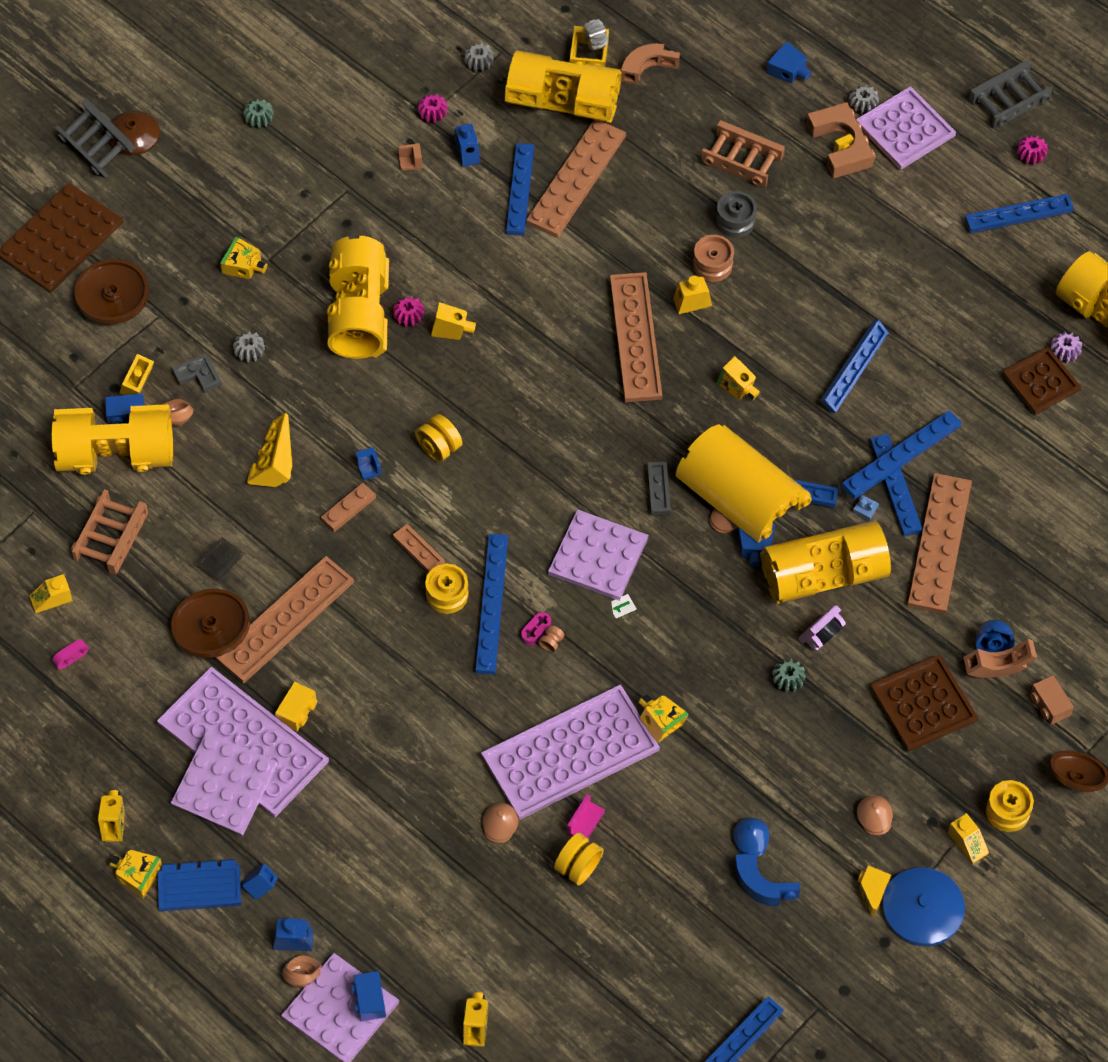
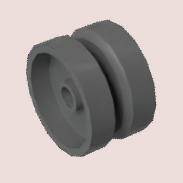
[716,191,756,238]

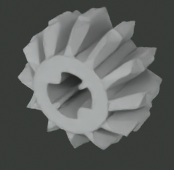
[583,19,608,50]
[464,42,493,72]
[849,85,879,115]
[233,330,265,363]

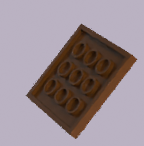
[870,654,978,752]

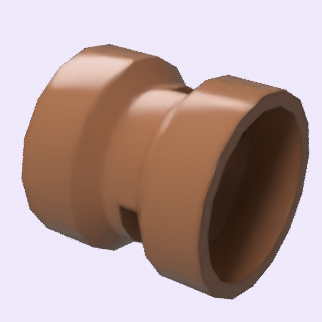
[538,625,565,652]

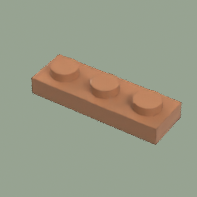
[321,483,376,532]
[393,524,445,573]

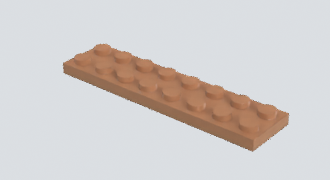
[526,120,626,238]
[610,272,662,402]
[908,473,972,614]
[215,556,354,684]

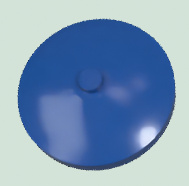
[882,867,965,947]

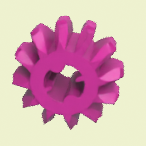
[418,93,448,123]
[1017,134,1048,165]
[393,296,424,327]

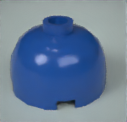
[975,619,1015,652]

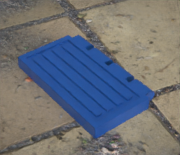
[158,859,242,912]

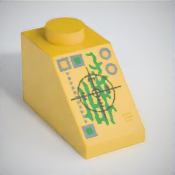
[30,574,73,613]
[948,813,989,864]
[857,865,891,917]

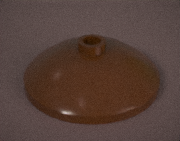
[108,111,160,156]
[1050,751,1108,792]

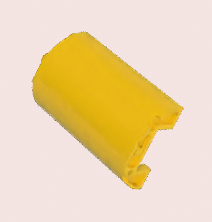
[675,424,812,543]

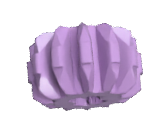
[1050,331,1082,363]

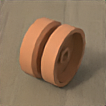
[693,235,734,282]

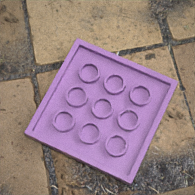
[856,86,956,170]
[548,509,648,601]
[171,732,278,836]
[281,953,399,1062]

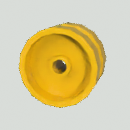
[415,414,462,463]
[425,564,469,614]
[986,780,1034,832]
[554,833,604,885]

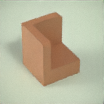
[398,143,422,171]

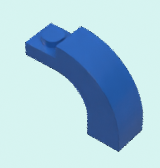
[735,854,800,906]

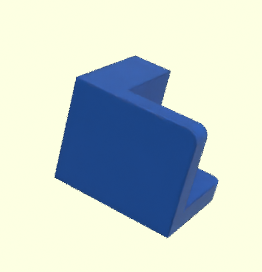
[355,447,381,480]
[242,863,278,899]

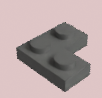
[172,354,222,392]

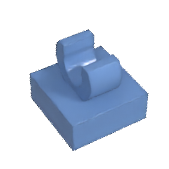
[853,495,879,521]

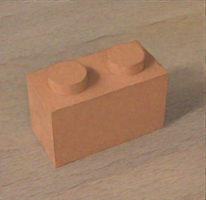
[1030,675,1074,725]

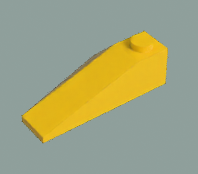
[247,413,292,487]

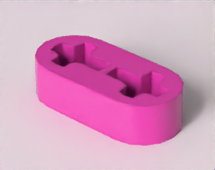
[521,612,551,646]
[52,639,89,669]

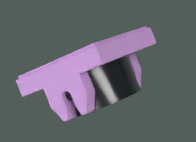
[798,605,846,651]

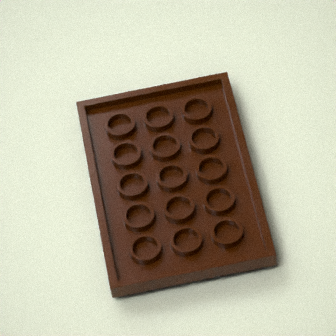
[0,183,124,294]

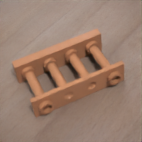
[701,120,785,188]
[71,489,148,575]

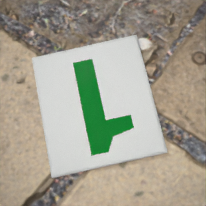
[611,594,637,618]

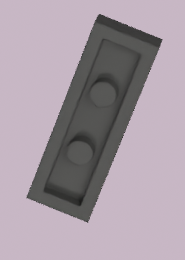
[647,462,671,515]

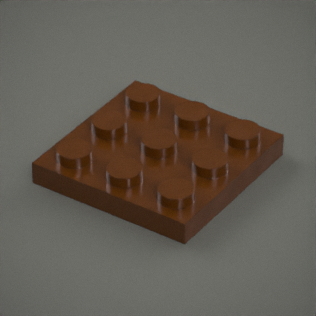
[1002,347,1081,415]

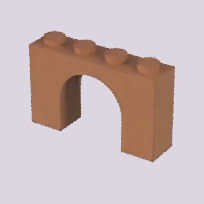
[806,102,875,178]

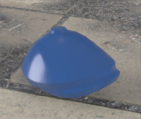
[733,817,769,857]

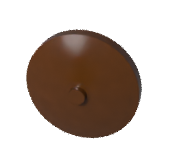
[75,259,149,324]
[171,589,250,658]

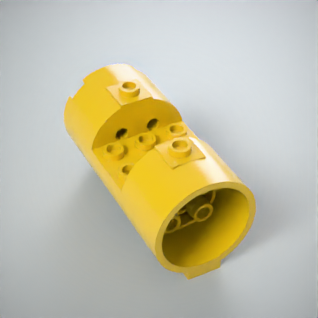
[505,50,621,122]
[327,236,389,359]
[1056,251,1108,328]
[52,405,173,475]
[760,520,891,604]

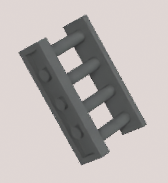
[968,60,1053,129]
[55,98,136,178]

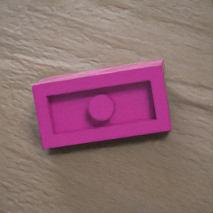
[567,794,605,838]

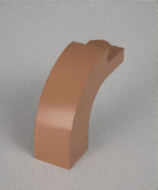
[621,44,680,85]
[963,639,1037,678]

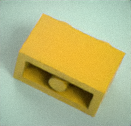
[120,354,154,395]
[275,682,318,731]

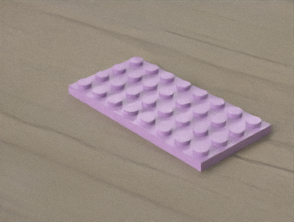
[157,667,329,817]
[481,684,660,820]

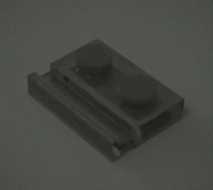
[196,537,243,582]

